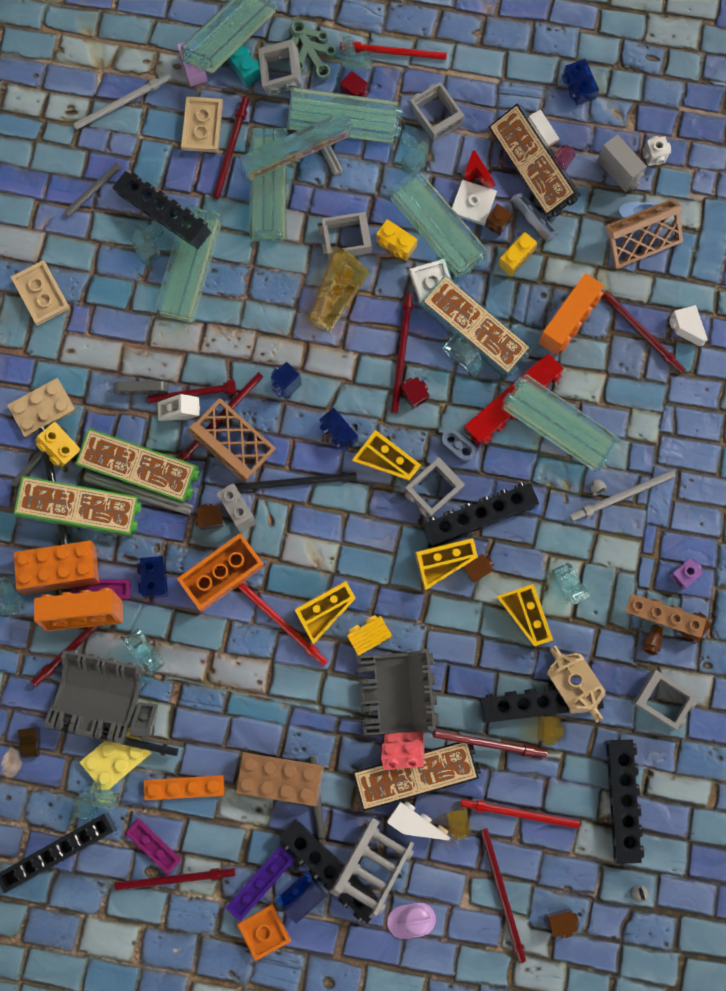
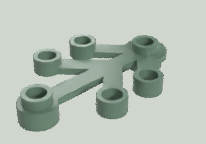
[289,20,336,81]

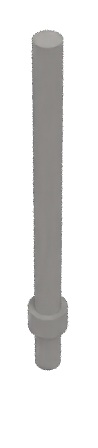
[73,73,172,130]
[569,470,676,522]

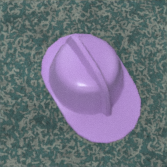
[387,903,436,939]

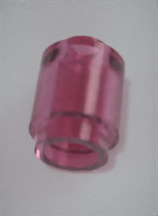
[555,145,576,171]

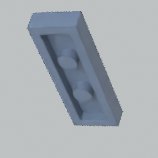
[511,192,558,241]

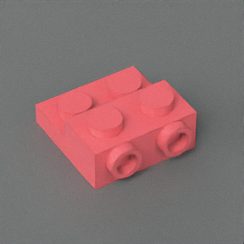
[381,731,425,770]

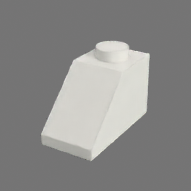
[670,305,708,346]
[158,394,200,421]

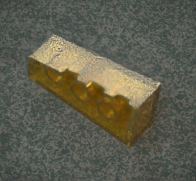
[307,248,370,333]

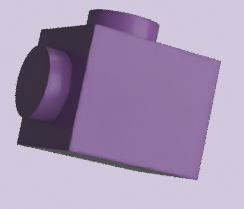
[669,558,703,590]

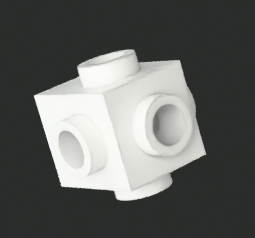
[643,136,671,166]

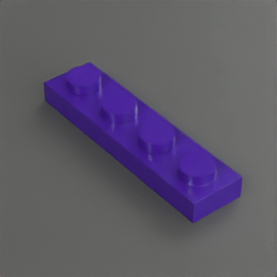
[226,845,295,922]

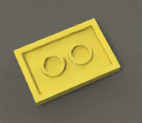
[80,728,152,793]

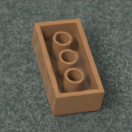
[236,753,325,806]

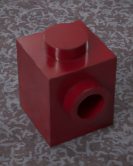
[340,70,369,105]
[401,377,430,409]

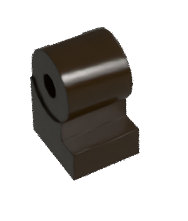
[17,728,41,758]

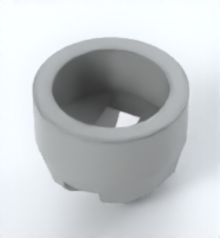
[590,479,607,496]
[631,885,649,902]

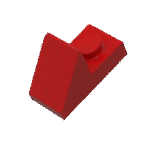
[464,150,496,189]

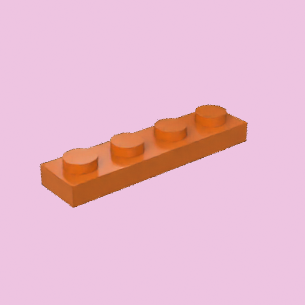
[144,775,225,800]

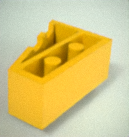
[352,430,422,481]
[415,538,478,590]
[294,581,356,645]
[496,584,554,647]

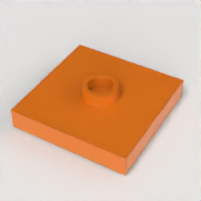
[237,904,292,962]

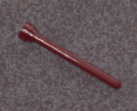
[146,379,237,403]

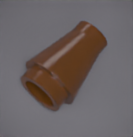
[642,625,664,656]

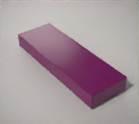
[71,579,131,600]
[125,818,182,875]

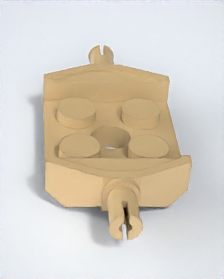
[547,646,605,723]

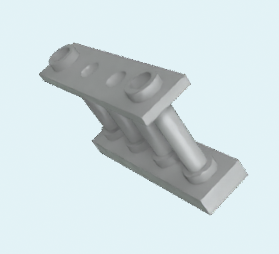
[330,818,414,918]

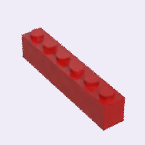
[463,353,564,447]

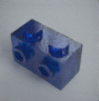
[562,59,599,106]
[270,362,302,400]
[319,408,358,453]
[137,556,168,599]
[276,872,327,924]

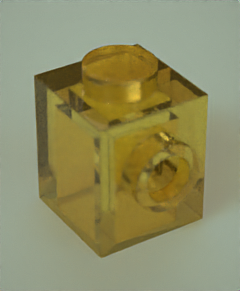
[538,716,564,745]
[445,808,472,840]

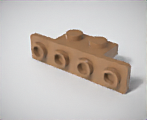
[625,594,706,638]

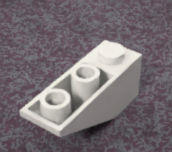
[387,801,450,840]

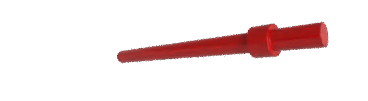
[339,41,447,60]
[238,583,328,667]
[460,799,580,829]

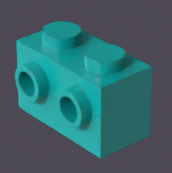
[226,44,261,88]

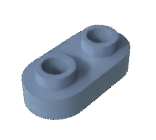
[441,429,475,461]

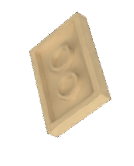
[181,96,223,153]
[11,260,70,326]
[7,378,76,438]

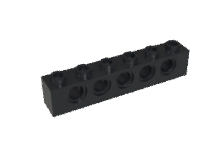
[112,171,211,250]
[423,482,540,548]
[481,684,604,723]
[606,739,644,864]
[0,812,117,893]
[279,818,378,924]

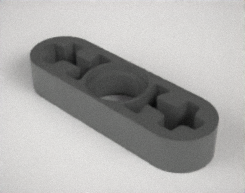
[113,381,168,395]

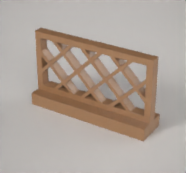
[605,199,683,269]
[188,398,276,483]

